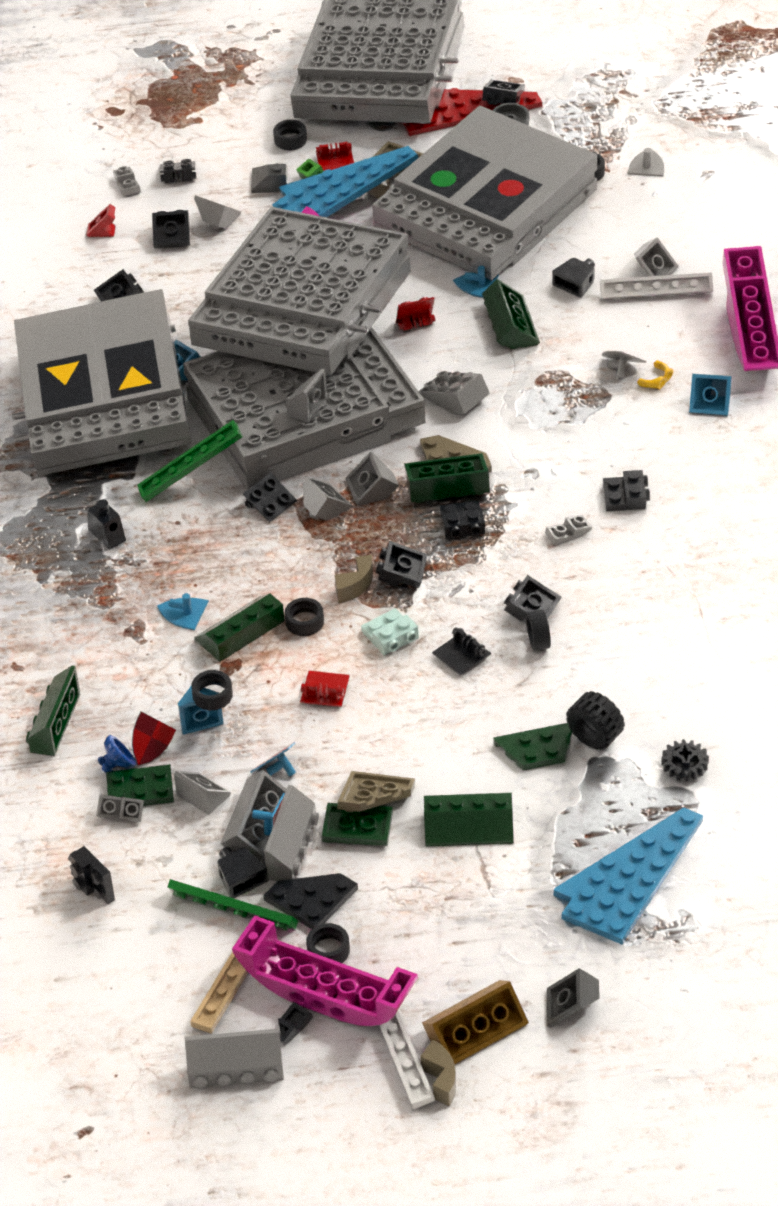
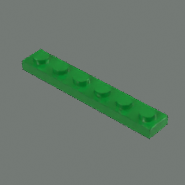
[137,420,243,502]
[167,879,298,931]

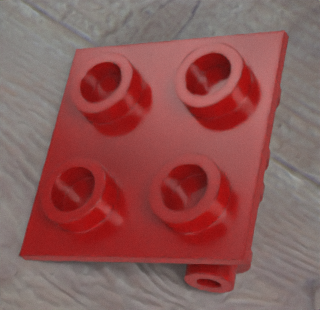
[316,141,354,171]
[395,297,436,331]
[300,670,350,707]

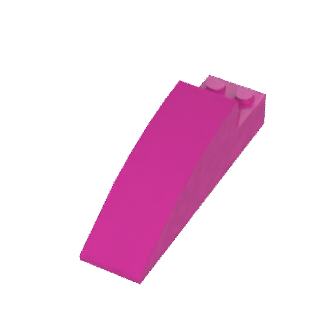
[722,246,778,371]

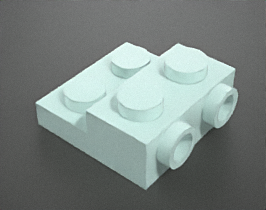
[361,608,419,656]

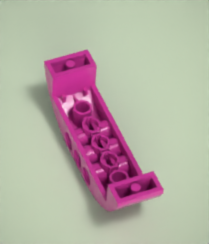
[232,915,418,1026]

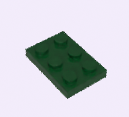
[106,764,174,806]
[322,803,393,846]

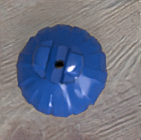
[98,735,136,773]

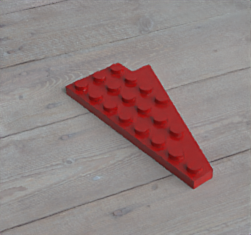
[402,88,542,136]

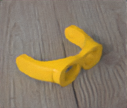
[637,360,673,390]

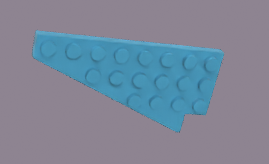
[272,146,419,218]
[553,807,703,945]

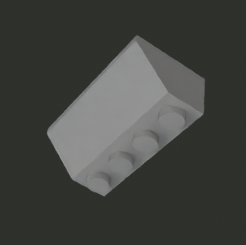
[220,770,286,862]
[264,785,319,881]
[185,1029,284,1088]

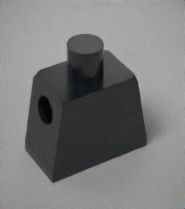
[552,258,595,298]
[87,499,126,550]
[217,847,268,898]

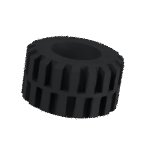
[566,691,625,750]

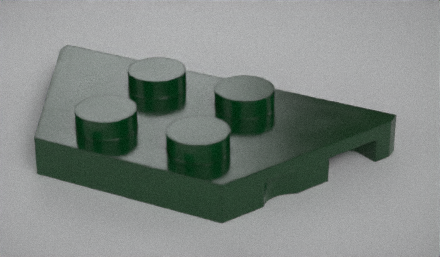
[493,723,572,771]

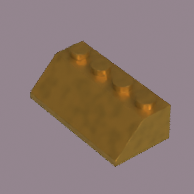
[422,980,529,1064]

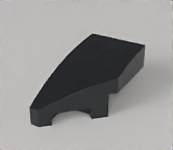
[278,1002,313,1045]

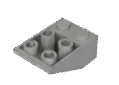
[419,371,490,414]

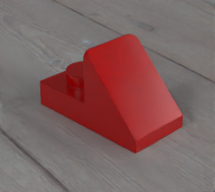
[86,204,116,237]

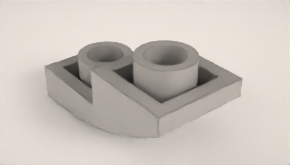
[113,166,141,196]
[545,515,592,545]
[96,794,144,822]

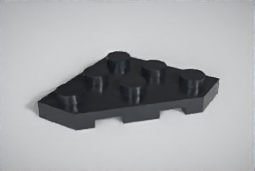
[263,873,358,929]

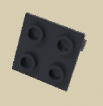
[160,159,197,183]
[243,472,298,523]
[432,627,491,676]

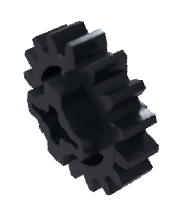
[661,739,709,782]

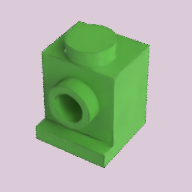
[296,158,324,179]

